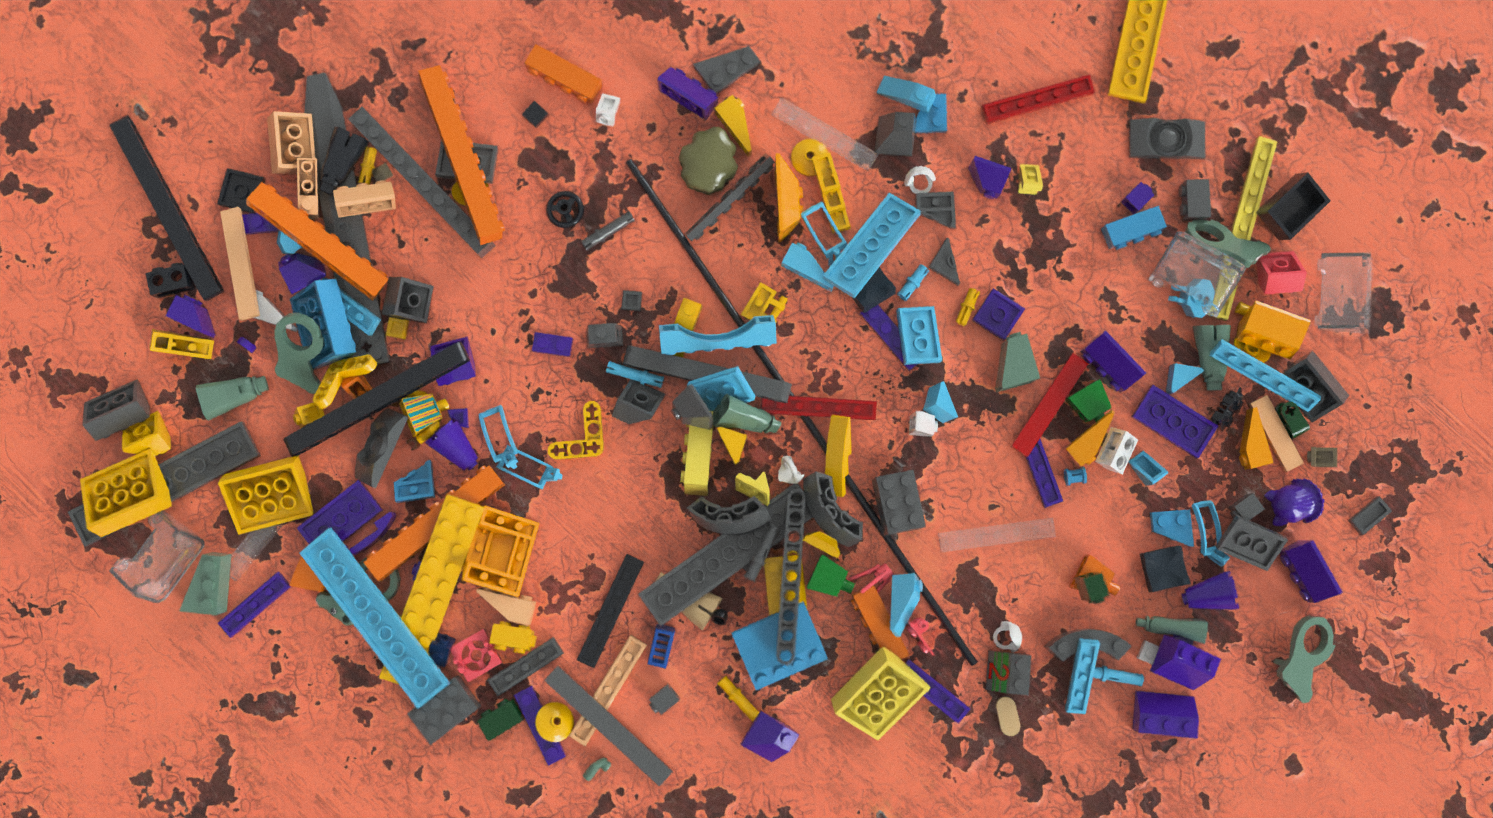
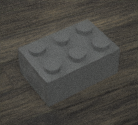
[872,470,926,536]
[407,675,481,745]

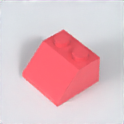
[1256,251,1307,294]

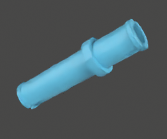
[606,361,664,388]
[1093,666,1144,686]

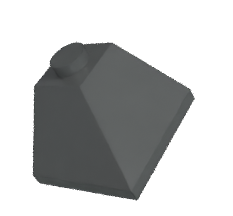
[874,112,917,157]
[612,379,665,424]
[671,384,713,430]

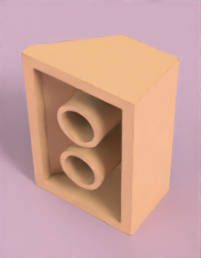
[267,111,315,174]
[333,180,396,218]

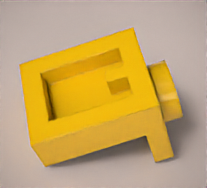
[293,402,324,429]

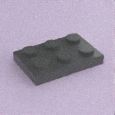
[435,140,498,184]
[1216,515,1288,571]

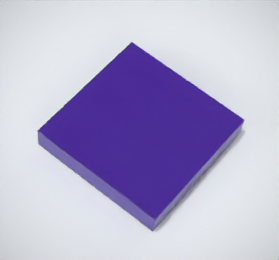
[972,288,1025,341]

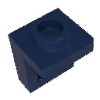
[429,633,455,668]

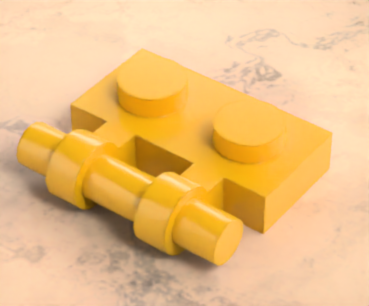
[741,282,788,322]

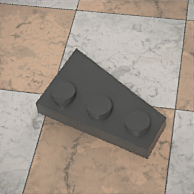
[693,46,760,94]

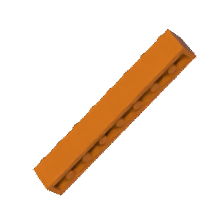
[246,182,389,301]
[363,465,505,581]

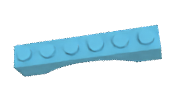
[659,315,777,355]

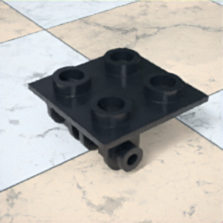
[1211,387,1244,431]

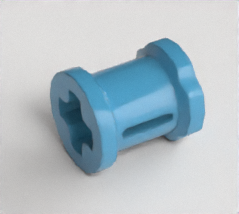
[1064,466,1087,486]

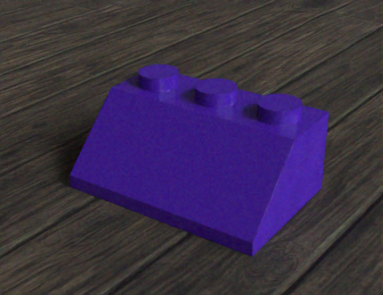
[657,67,718,121]
[1080,331,1146,393]
[1280,540,1343,603]
[1150,635,1221,690]
[1132,691,1199,739]

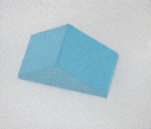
[1166,363,1204,394]
[923,381,958,423]
[1128,451,1168,486]

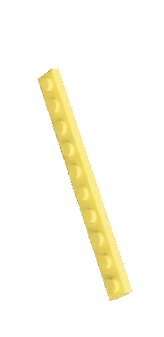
[1207,136,1278,321]

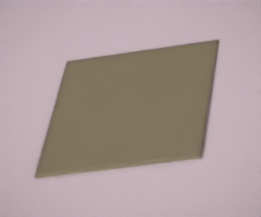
[372,163,393,181]

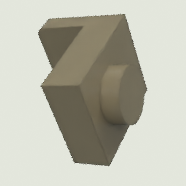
[1307,447,1338,467]

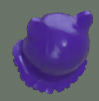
[1264,478,1325,526]

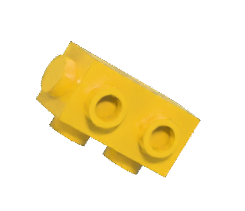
[489,621,537,654]

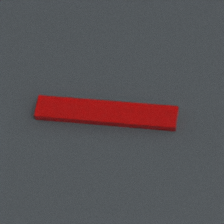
[982,74,1095,124]
[1010,353,1089,457]
[761,396,877,421]

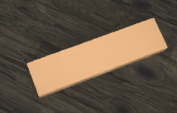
[1249,395,1304,472]

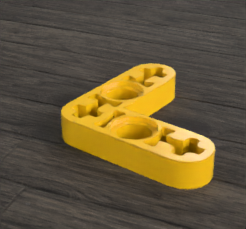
[313,355,377,409]
[548,401,604,460]

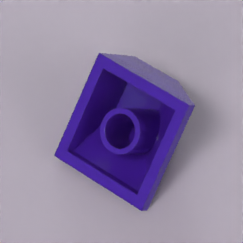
[968,156,1011,199]
[278,253,326,294]
[740,710,799,762]

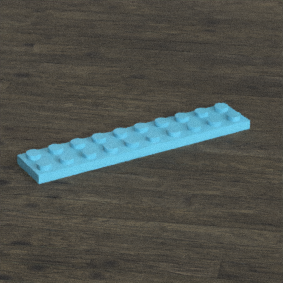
[300,528,450,709]

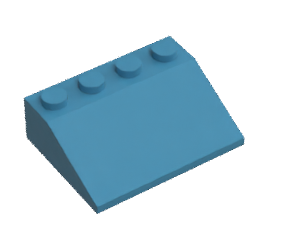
[290,279,356,370]
[731,601,828,690]

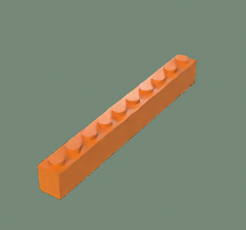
[418,65,505,245]

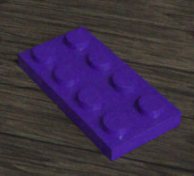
[1132,385,1218,459]
[297,480,383,544]

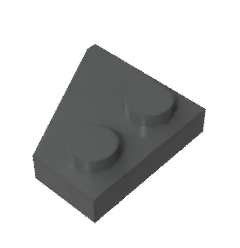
[915,192,956,229]

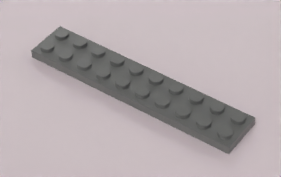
[68,421,261,546]
[638,483,813,627]

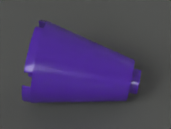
[425,417,478,471]
[1181,571,1239,610]

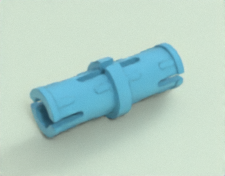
[897,264,929,301]

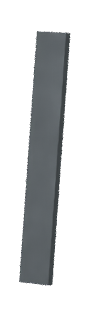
[544,665,673,787]

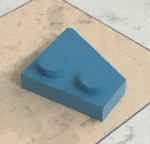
[915,94,947,133]
[394,460,435,503]
[1150,509,1194,547]

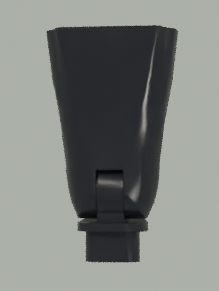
[319,127,369,196]

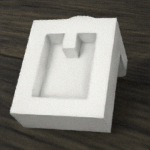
[596,93,620,126]
[1137,640,1159,665]

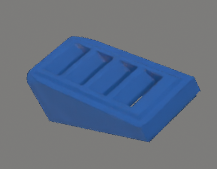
[647,624,676,669]

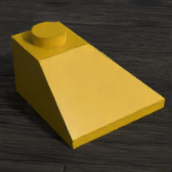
[122,411,171,456]

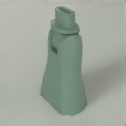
[1193,325,1231,391]
[195,376,269,421]
[713,393,781,434]
[1135,616,1208,644]

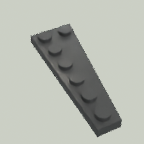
[685,153,775,241]

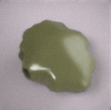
[679,127,738,195]

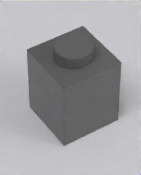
[1229,493,1265,520]
[649,683,680,715]

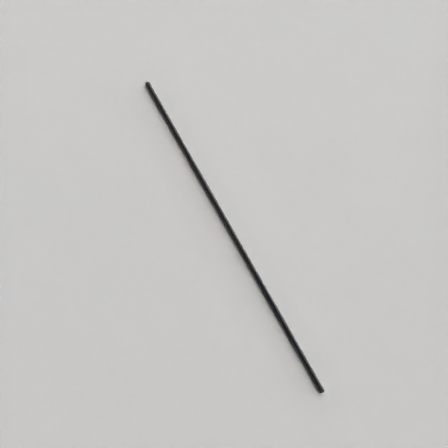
[626,159,978,666]

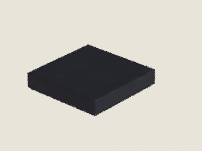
[217,168,266,214]

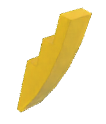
[812,152,851,234]
[825,415,852,497]

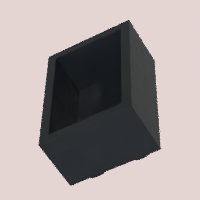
[1256,172,1331,240]

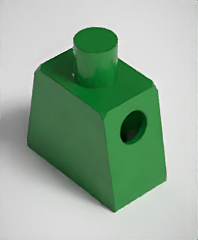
[1065,379,1112,423]
[806,554,855,597]

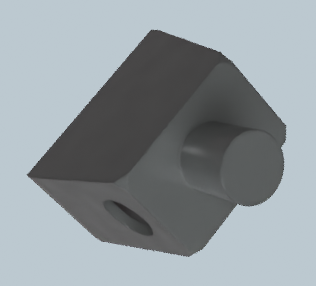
[586,323,624,348]

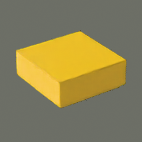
[386,317,409,340]

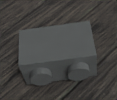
[1179,179,1211,221]

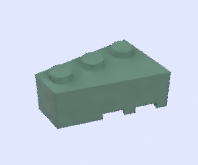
[179,552,231,615]

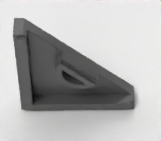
[928,238,960,286]

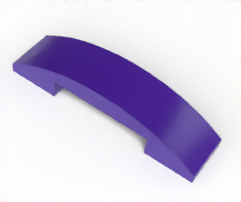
[345,512,397,556]

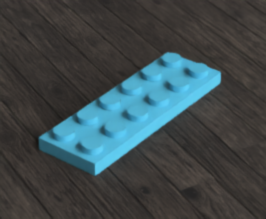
[823,193,921,299]

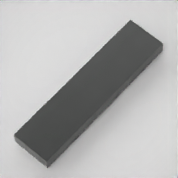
[488,637,564,696]

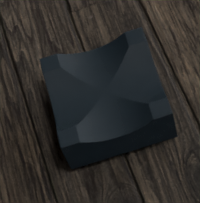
[852,267,896,313]
[1140,546,1191,592]

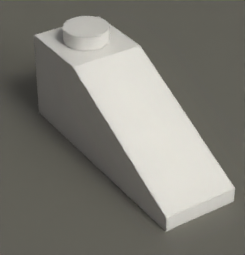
[237,290,298,332]
[909,411,938,436]

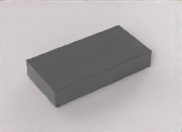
[1348,496,1392,535]

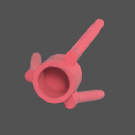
[846,563,894,593]

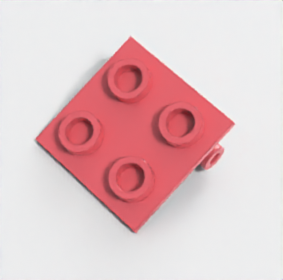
[905,618,935,656]

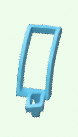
[801,201,848,266]
[479,405,518,469]
[496,445,563,490]
[1192,500,1230,567]

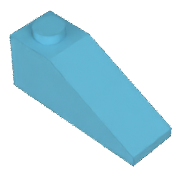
[876,76,936,113]
[781,243,834,292]
[890,573,923,637]

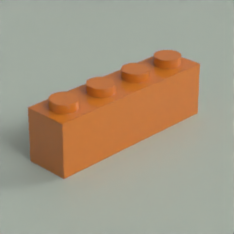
[524,44,603,104]
[850,585,909,660]

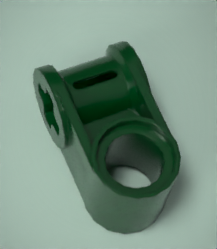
[1275,402,1310,440]

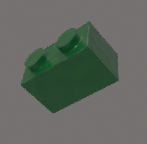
[1074,572,1110,604]
[477,698,525,742]

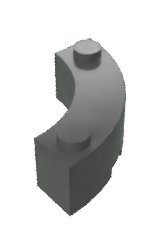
[803,471,863,547]
[687,496,771,534]
[1044,628,1132,662]

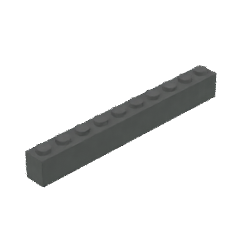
[348,107,496,258]

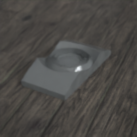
[1129,118,1205,159]
[355,408,408,488]

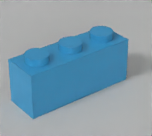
[1101,206,1167,250]

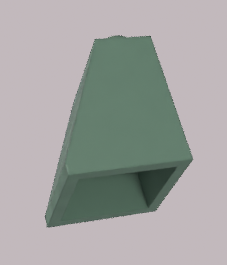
[995,332,1040,393]

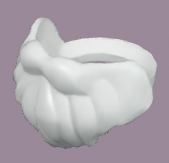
[904,166,936,194]
[778,456,805,484]
[993,621,1022,653]

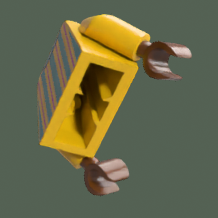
[391,390,449,450]

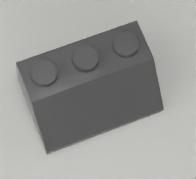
[1282,350,1349,422]
[82,379,150,441]

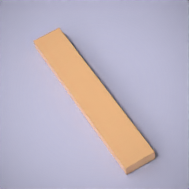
[220,207,260,321]
[569,635,647,746]

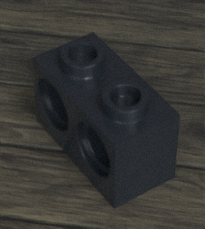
[145,263,195,298]

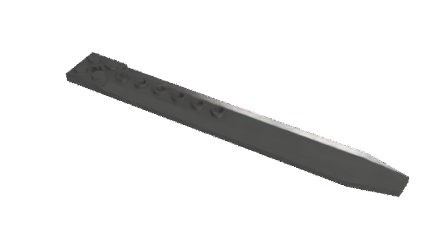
[304,73,390,365]

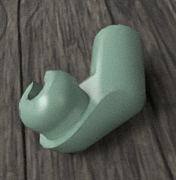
[583,758,611,781]

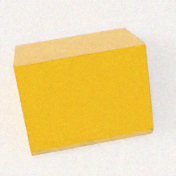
[717,427,747,465]

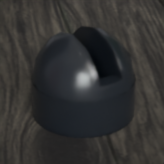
[711,608,728,625]

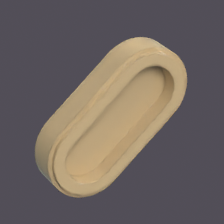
[995,696,1020,736]

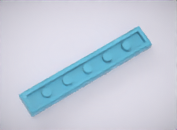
[1210,339,1321,412]

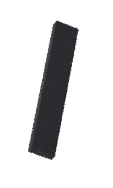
[577,554,644,668]

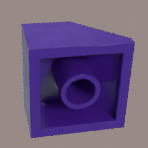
[166,295,216,338]
[431,337,476,386]

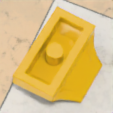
[803,531,840,558]

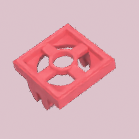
[451,629,503,682]

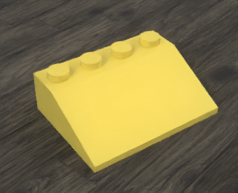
[831,647,930,740]

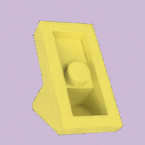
[1018,164,1043,194]
[735,472,770,506]

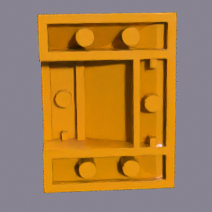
[774,153,804,242]
[462,506,539,597]

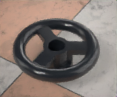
[546,191,584,228]

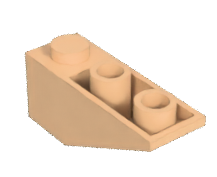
[297,158,318,220]
[476,587,536,625]

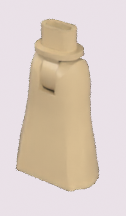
[656,572,723,630]

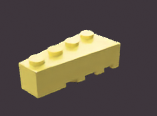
[681,411,713,496]

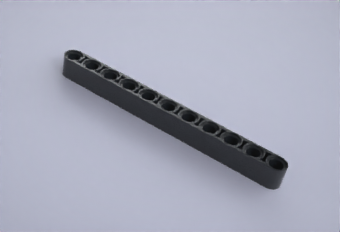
[110,115,224,301]
[283,342,470,457]

